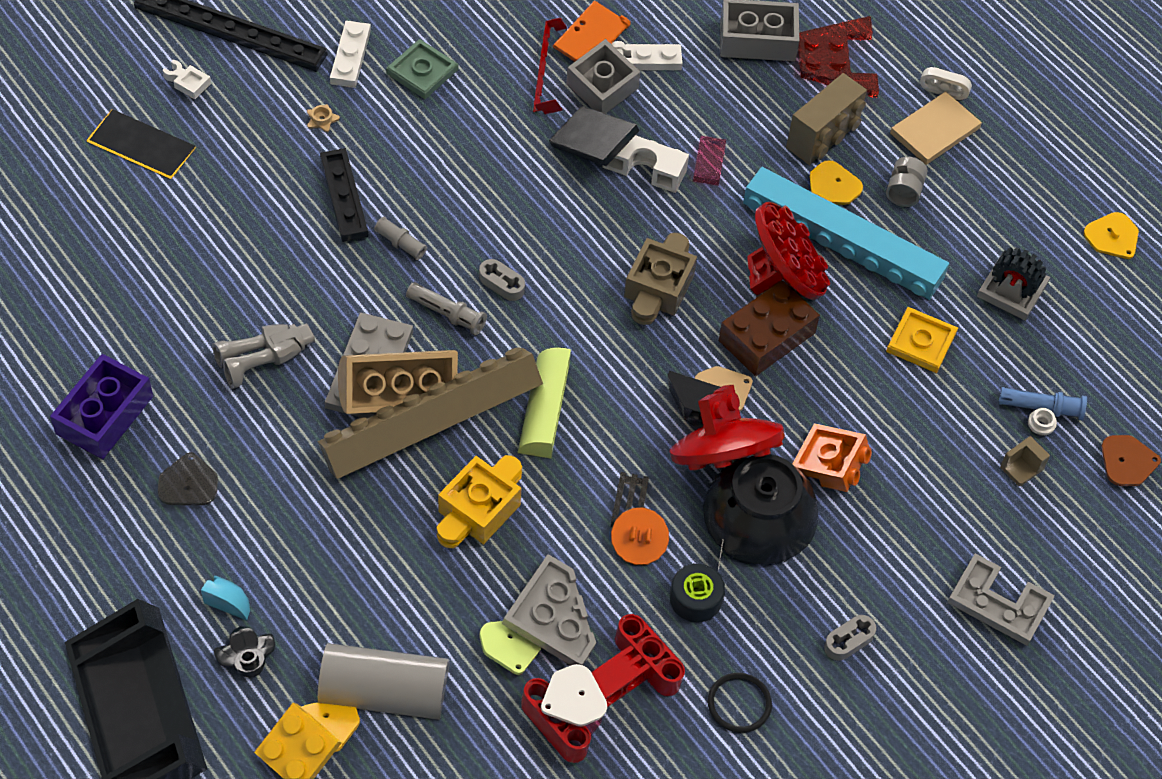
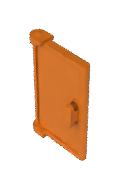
[553,1,631,62]

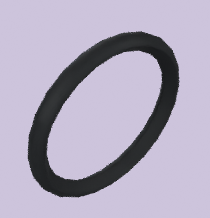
[708,673,772,733]

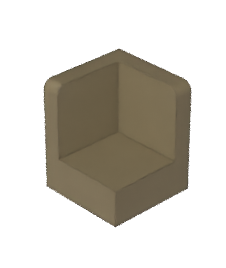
[1000,436,1050,486]

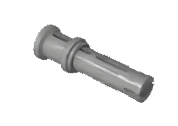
[406,282,487,336]

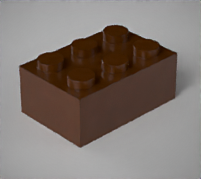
[718,280,820,377]

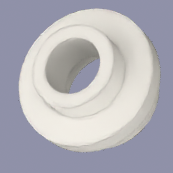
[1028,408,1057,435]

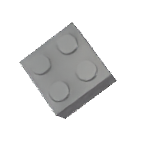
[567,39,640,114]

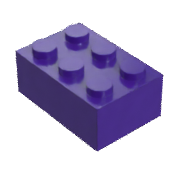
[50,354,154,460]

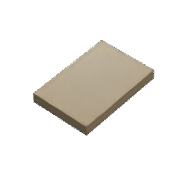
[890,91,982,165]

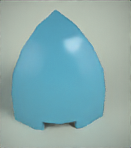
[201,576,250,621]

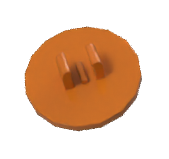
[611,508,669,565]

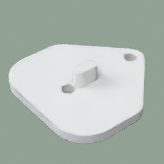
[541,664,607,727]

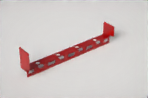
[533,18,567,114]

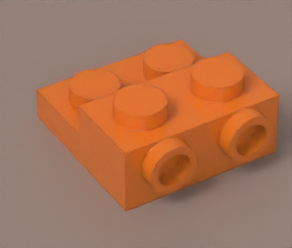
[792,423,872,492]

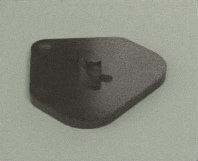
[158,452,218,505]

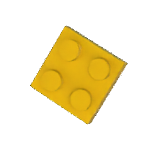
[254,703,342,779]

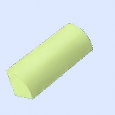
[518,348,571,458]

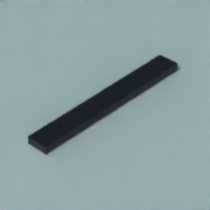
[134,0,328,72]

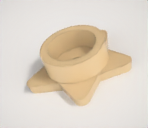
[307,104,340,132]

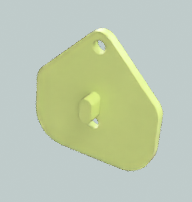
[479,621,541,675]

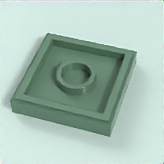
[386,39,458,99]

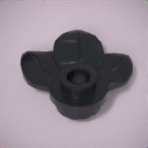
[214,626,275,678]

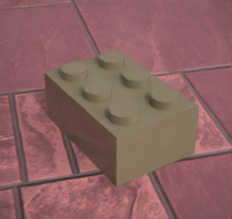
[786,73,867,165]

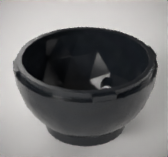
[703,454,819,565]

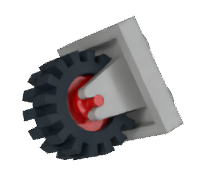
[977,248,1050,321]

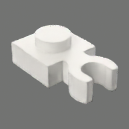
[163,60,211,99]

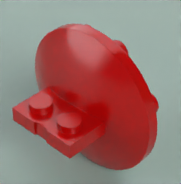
[747,202,830,300]
[670,385,785,470]

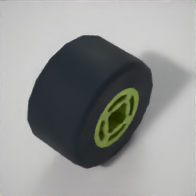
[670,563,725,622]

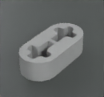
[479,259,525,301]
[824,615,876,661]

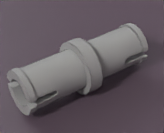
[374,217,427,260]

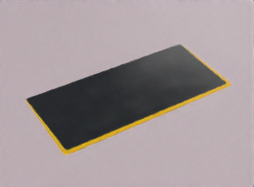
[87,109,196,179]

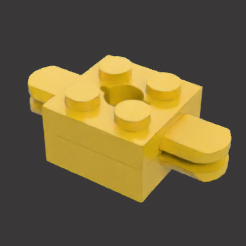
[437,455,522,548]

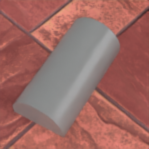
[318,643,450,720]

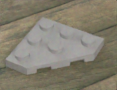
[502,554,596,665]

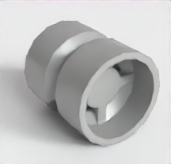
[886,157,928,207]

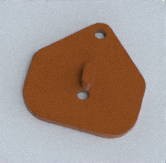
[1101,435,1161,486]

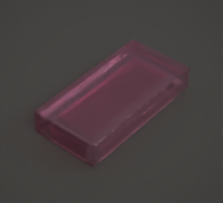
[693,136,726,186]

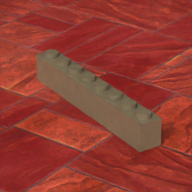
[317,347,543,479]

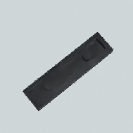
[320,148,368,242]

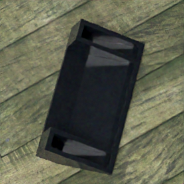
[65,599,207,779]

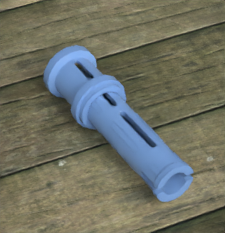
[999,387,1087,421]

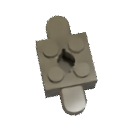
[624,233,697,325]

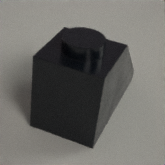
[668,371,720,427]

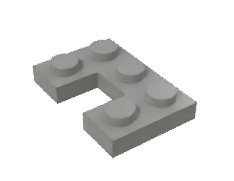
[947,553,1055,646]

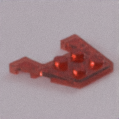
[798,16,879,98]

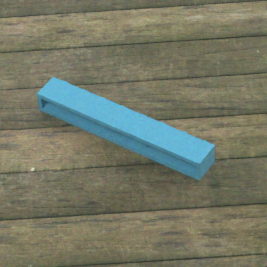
[743,167,949,300]

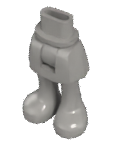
[212,323,315,389]

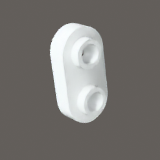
[920,67,972,100]

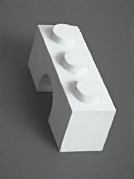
[603,135,689,193]

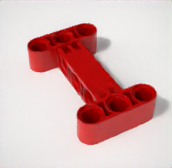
[521,614,685,763]

